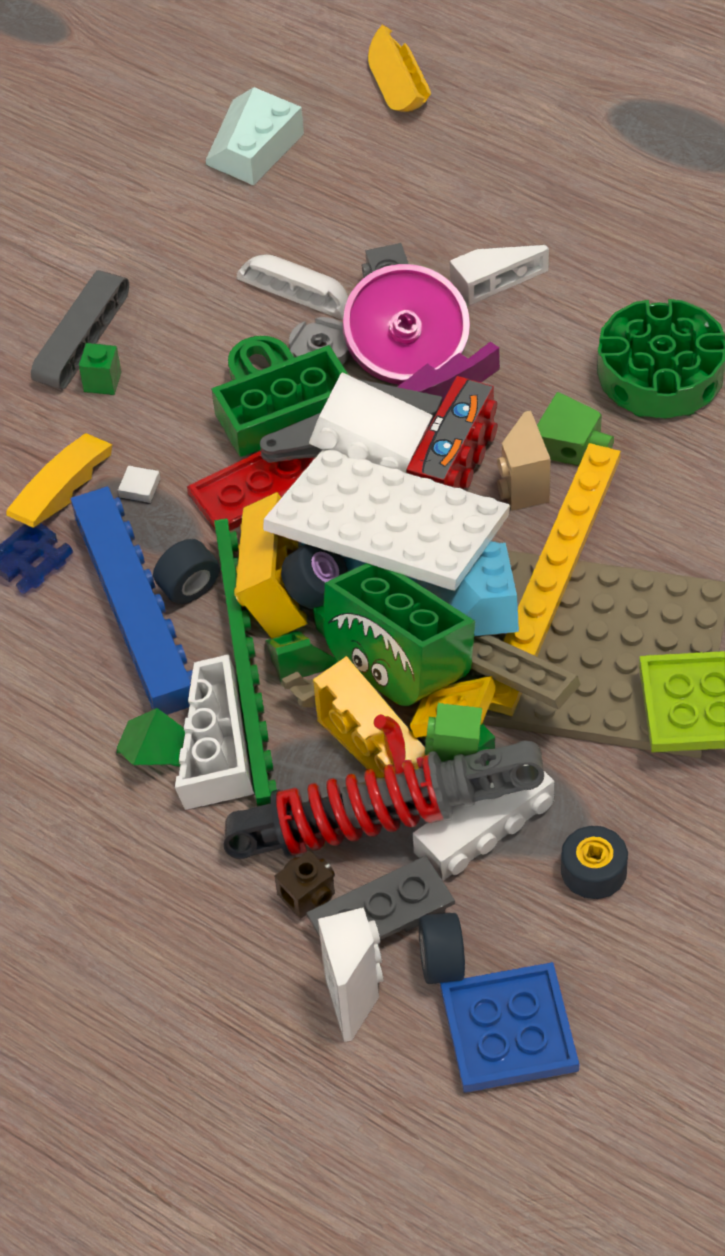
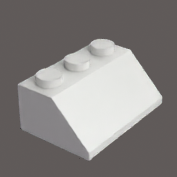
[309,372,433,473]
[318,907,383,1042]

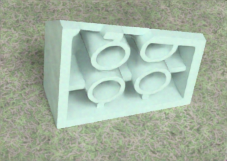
[205,87,304,185]

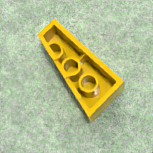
[313,656,425,778]

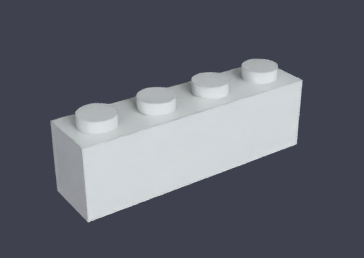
[413,765,554,881]

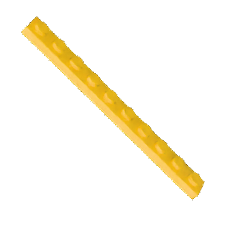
[488,443,621,716]

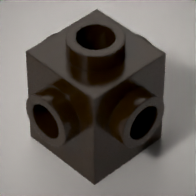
[274,850,335,919]

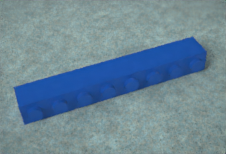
[70,486,193,715]

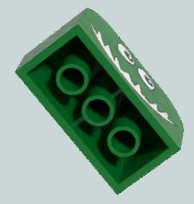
[323,563,475,706]

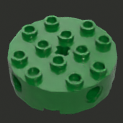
[597,299,725,419]

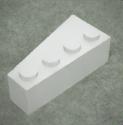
[175,655,255,810]

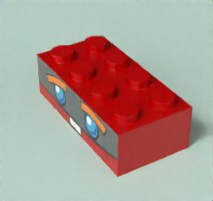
[406,376,498,489]

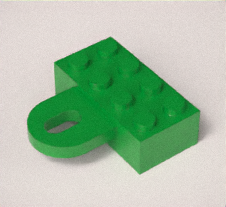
[211,336,348,457]

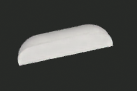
[237,254,348,320]

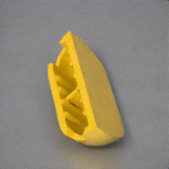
[368,25,431,112]

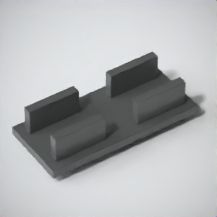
[307,855,455,946]

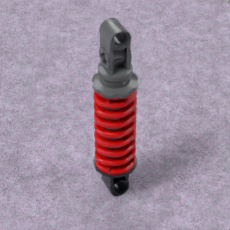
[223,741,544,859]

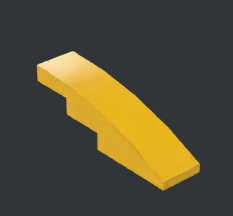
[6,433,112,528]

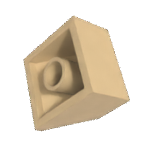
[497,410,550,511]

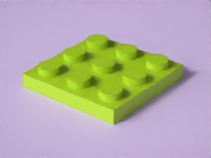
[639,651,725,752]

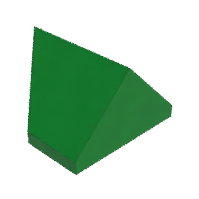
[265,631,338,682]
[116,708,185,767]

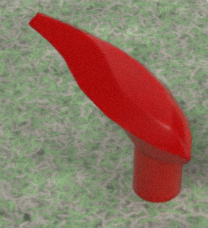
[373,714,406,774]

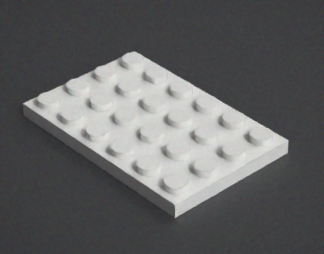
[263,449,510,591]

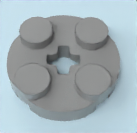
[289,317,351,365]

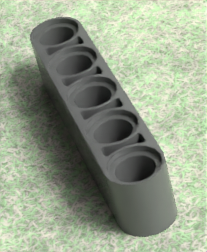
[31,270,129,390]

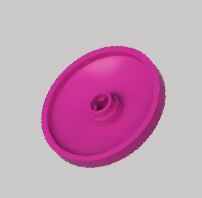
[343,264,470,385]

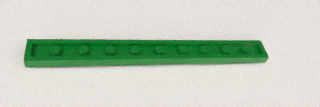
[214,519,277,807]

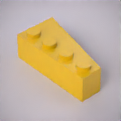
[234,492,307,638]

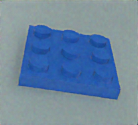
[440,962,580,1093]

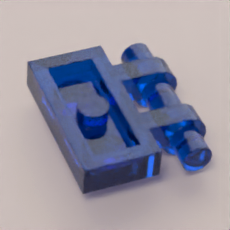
[0,523,73,594]

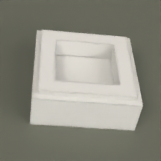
[118,466,160,503]

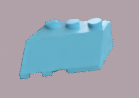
[409,541,519,636]

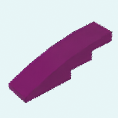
[398,342,500,402]

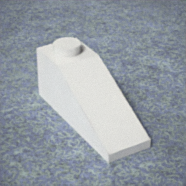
[450,245,549,305]

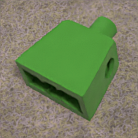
[537,392,614,466]

